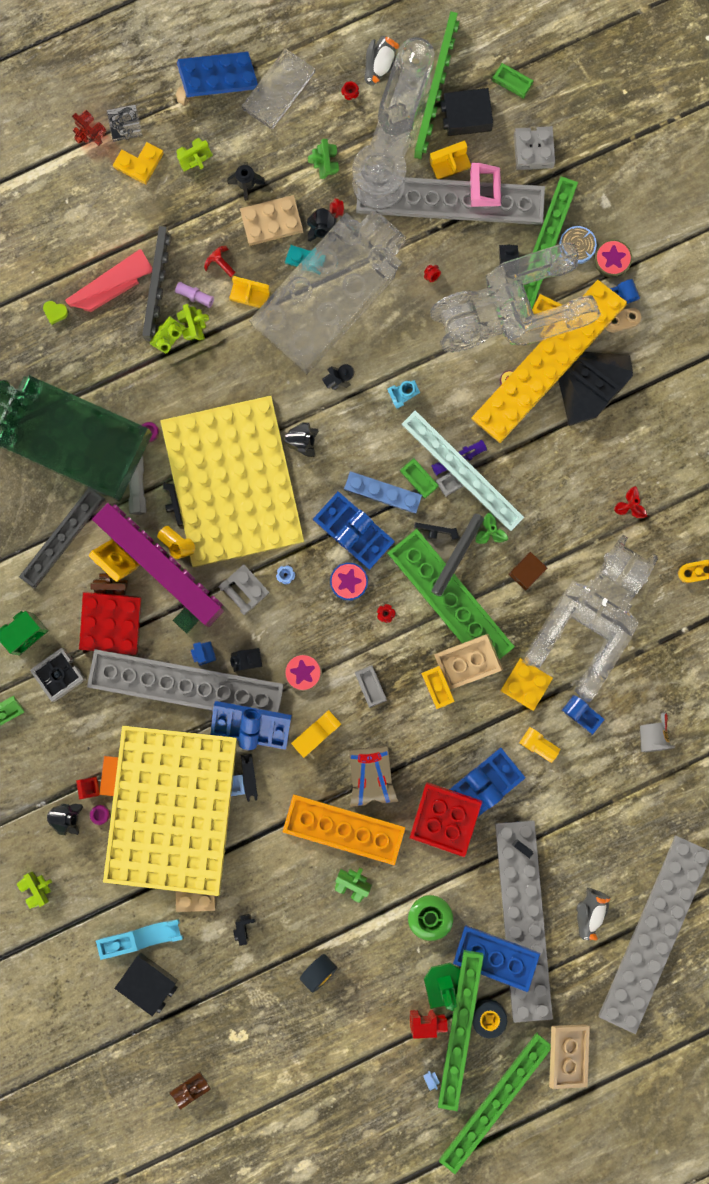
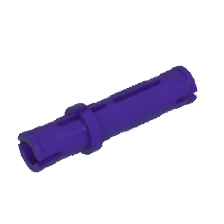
[431,440,487,476]

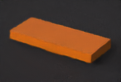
[100,756,118,796]

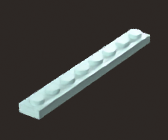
[401,411,524,531]

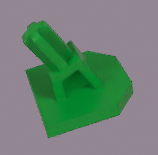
[424,962,460,1011]

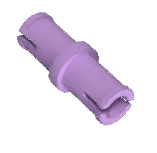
[175,282,214,308]

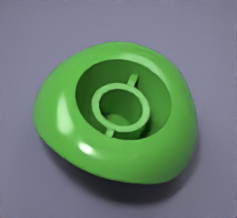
[408,895,453,941]

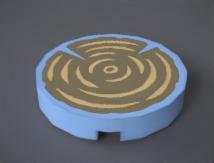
[559,226,597,264]

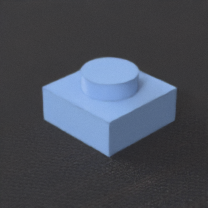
[231,775,246,796]

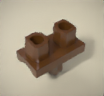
[90,573,128,596]
[170,1072,211,1110]

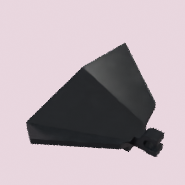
[558,352,633,426]

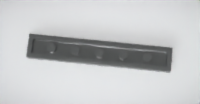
[19,487,105,589]

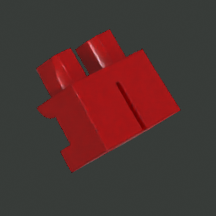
[410,1010,448,1039]

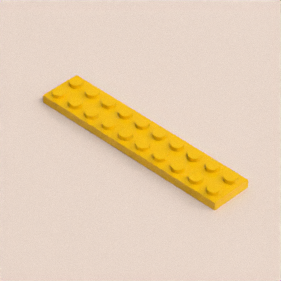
[471,280,627,443]

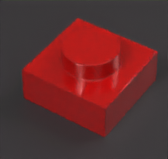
[76,777,100,800]

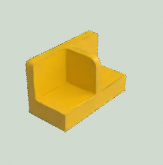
[429,140,471,180]
[229,276,271,310]
[421,666,455,709]

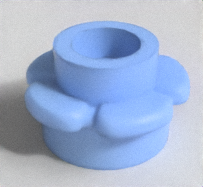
[276,566,295,584]
[423,1071,440,1091]

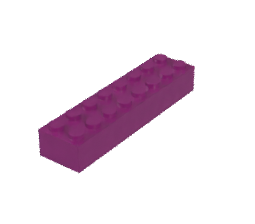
[92,503,224,627]

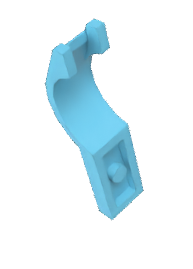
[96,919,184,960]

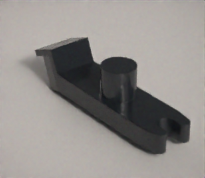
[163,482,183,527]
[414,522,460,541]
[241,754,258,802]

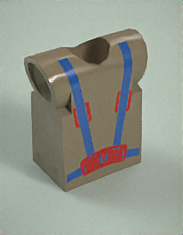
[349,745,398,807]

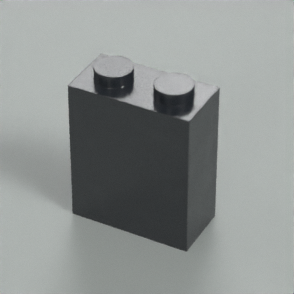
[440,88,493,136]
[114,952,178,1017]

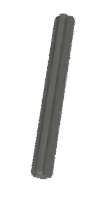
[431,514,484,596]

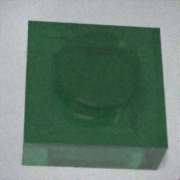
[173,607,200,634]

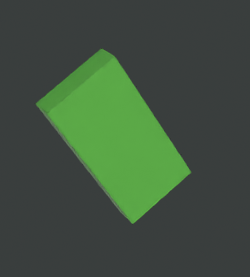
[492,63,534,99]
[400,458,439,499]

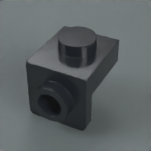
[499,244,519,274]
[230,648,263,672]
[233,914,256,946]

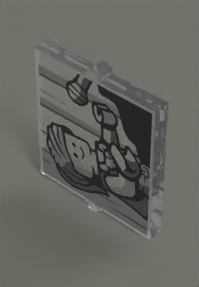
[106,104,143,142]

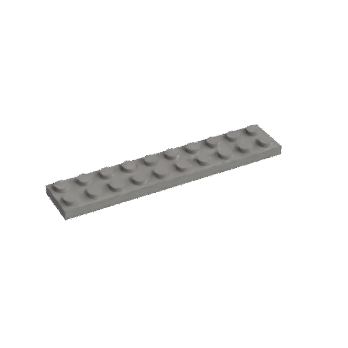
[356,175,545,225]
[87,649,284,713]
[495,820,553,1023]
[598,835,709,1034]

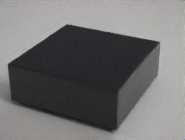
[512,839,534,859]

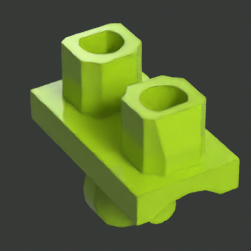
[176,138,213,172]
[177,304,210,340]
[150,316,186,354]
[17,871,52,909]

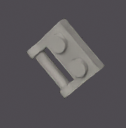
[219,564,270,615]

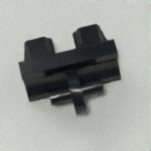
[322,364,355,390]

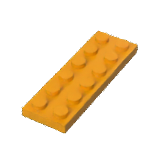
[282,794,405,865]

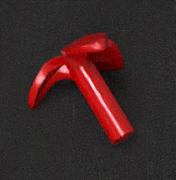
[204,246,236,277]
[614,486,647,518]

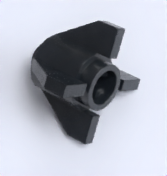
[227,162,265,201]
[307,208,337,242]
[285,422,319,457]
[47,804,83,835]

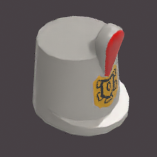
[640,713,675,752]

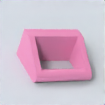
[470,163,501,207]

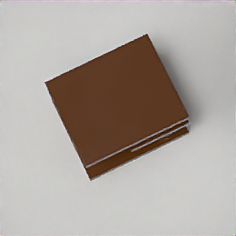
[508,552,548,591]

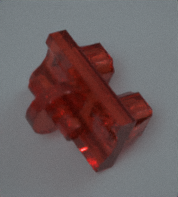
[72,110,107,146]

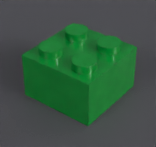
[0,611,49,656]

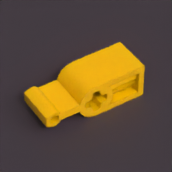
[291,710,341,758]

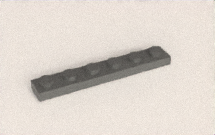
[142,226,171,341]

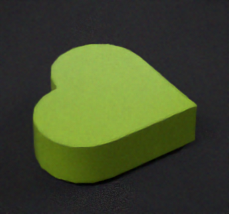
[43,301,68,325]

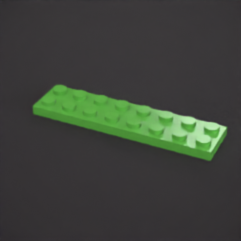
[387,529,515,660]

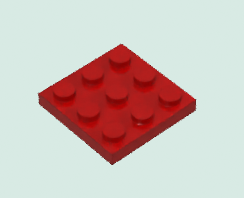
[79,592,142,655]
[410,782,483,857]

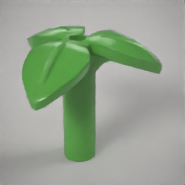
[475,512,508,544]

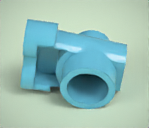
[387,380,420,409]

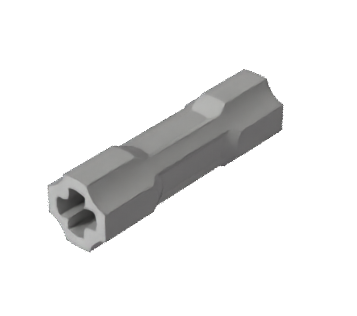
[126,455,147,515]

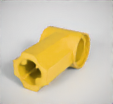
[157,526,195,559]
[519,727,561,763]

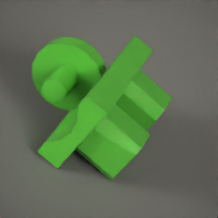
[308,139,339,179]
[335,867,372,903]

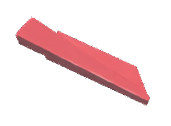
[65,249,153,312]

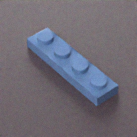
[344,471,422,514]

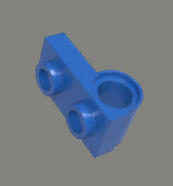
[610,279,640,304]
[191,641,216,666]
[562,695,605,735]

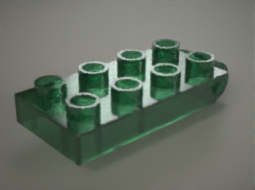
[0,375,153,502]

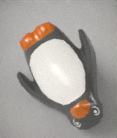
[364,36,400,86]
[576,888,610,941]

